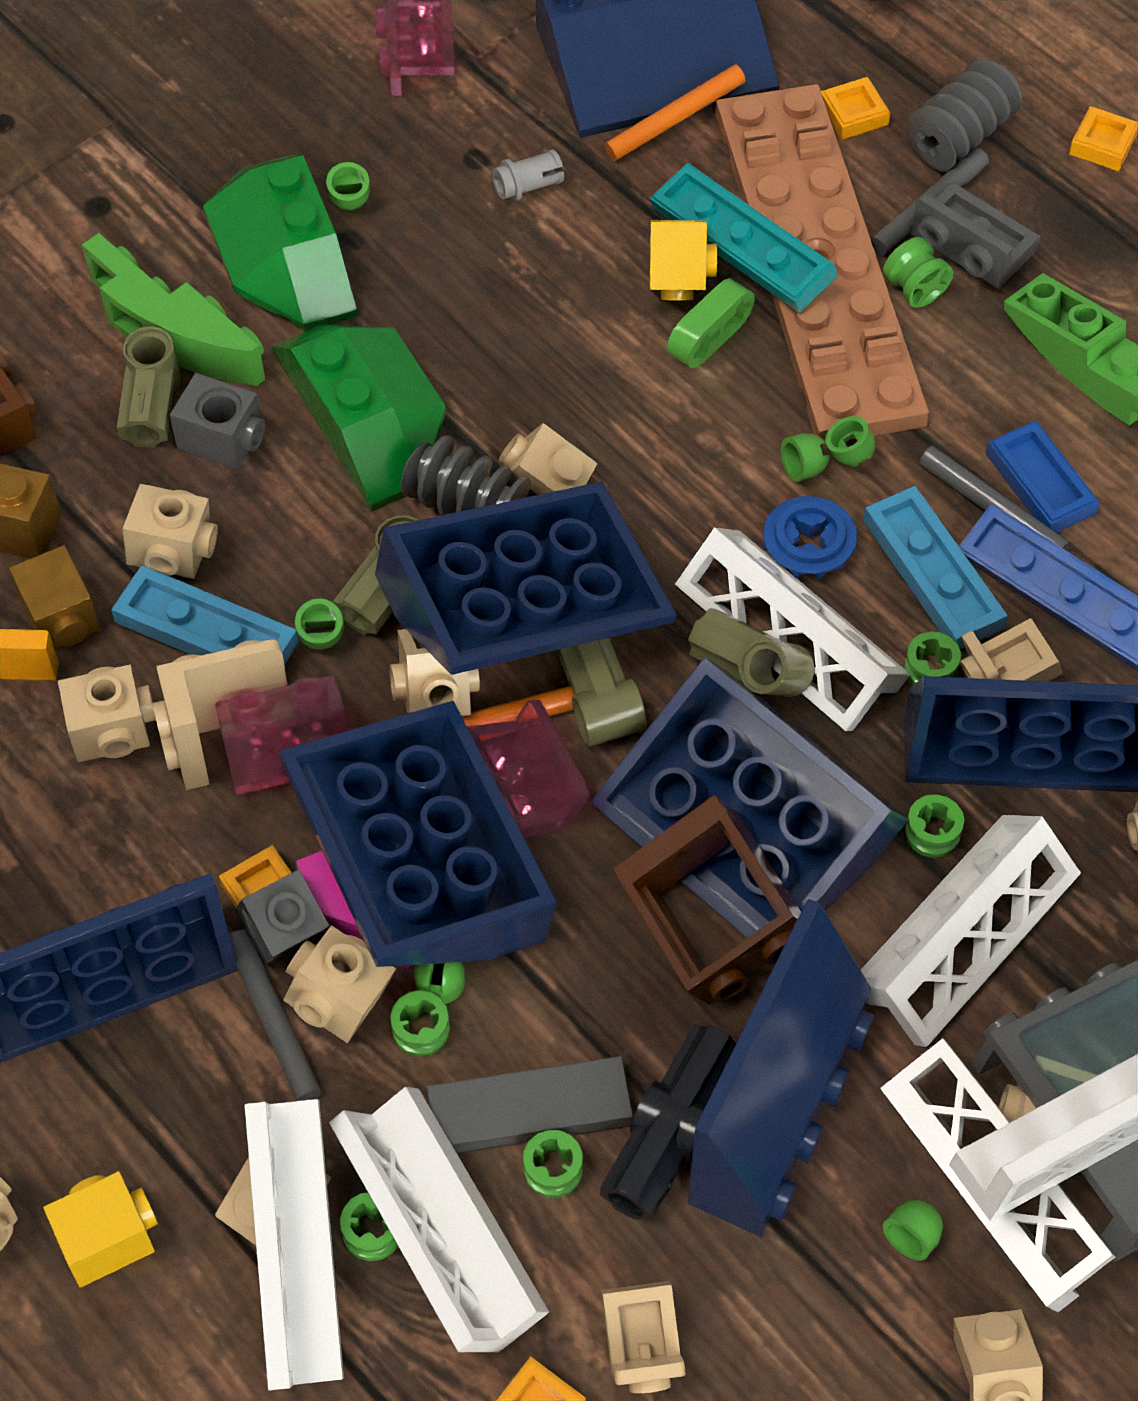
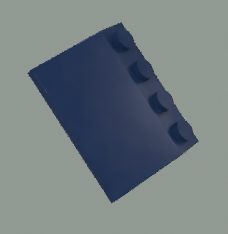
[536,0,779,138]
[375,481,677,675]
[590,657,909,938]
[904,676,1138,792]
[278,701,557,967]
[0,873,238,1063]
[688,899,876,1237]

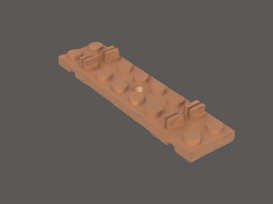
[715,84,929,440]

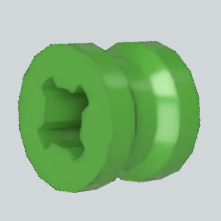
[883,237,953,308]

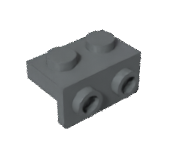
[911,182,1041,289]

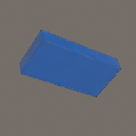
[985,420,1100,532]

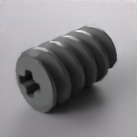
[907,59,1022,172]
[401,435,531,515]

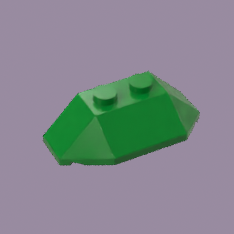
[203,154,358,331]
[272,325,446,511]

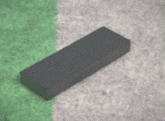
[427,1056,633,1153]

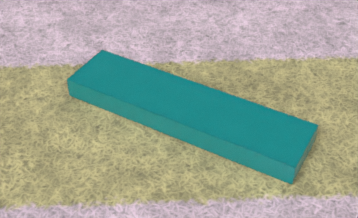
[649,163,839,313]

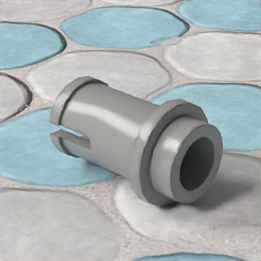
[492,149,564,201]

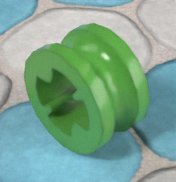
[904,631,961,685]
[905,794,965,858]
[390,990,450,1057]
[523,1130,583,1198]
[340,1192,398,1261]

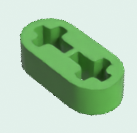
[667,278,755,369]

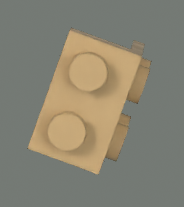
[152,640,289,790]

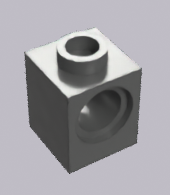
[170,373,266,470]
[236,869,330,965]

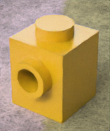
[649,220,717,300]
[43,1171,158,1288]

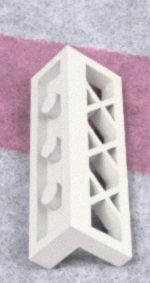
[675,528,910,731]
[861,815,1081,1047]
[880,1038,1115,1312]
[949,1054,1138,1221]
[329,1087,549,1352]
[245,1099,344,1391]

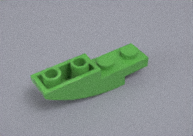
[82,233,265,386]
[1004,273,1138,426]

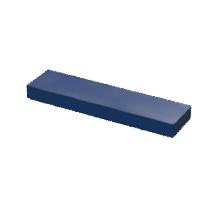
[959,503,1138,671]

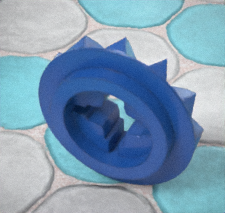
[763,496,857,580]

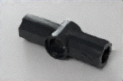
[600,1024,737,1222]

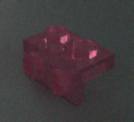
[376,0,455,96]
[215,676,349,795]
[467,699,589,838]

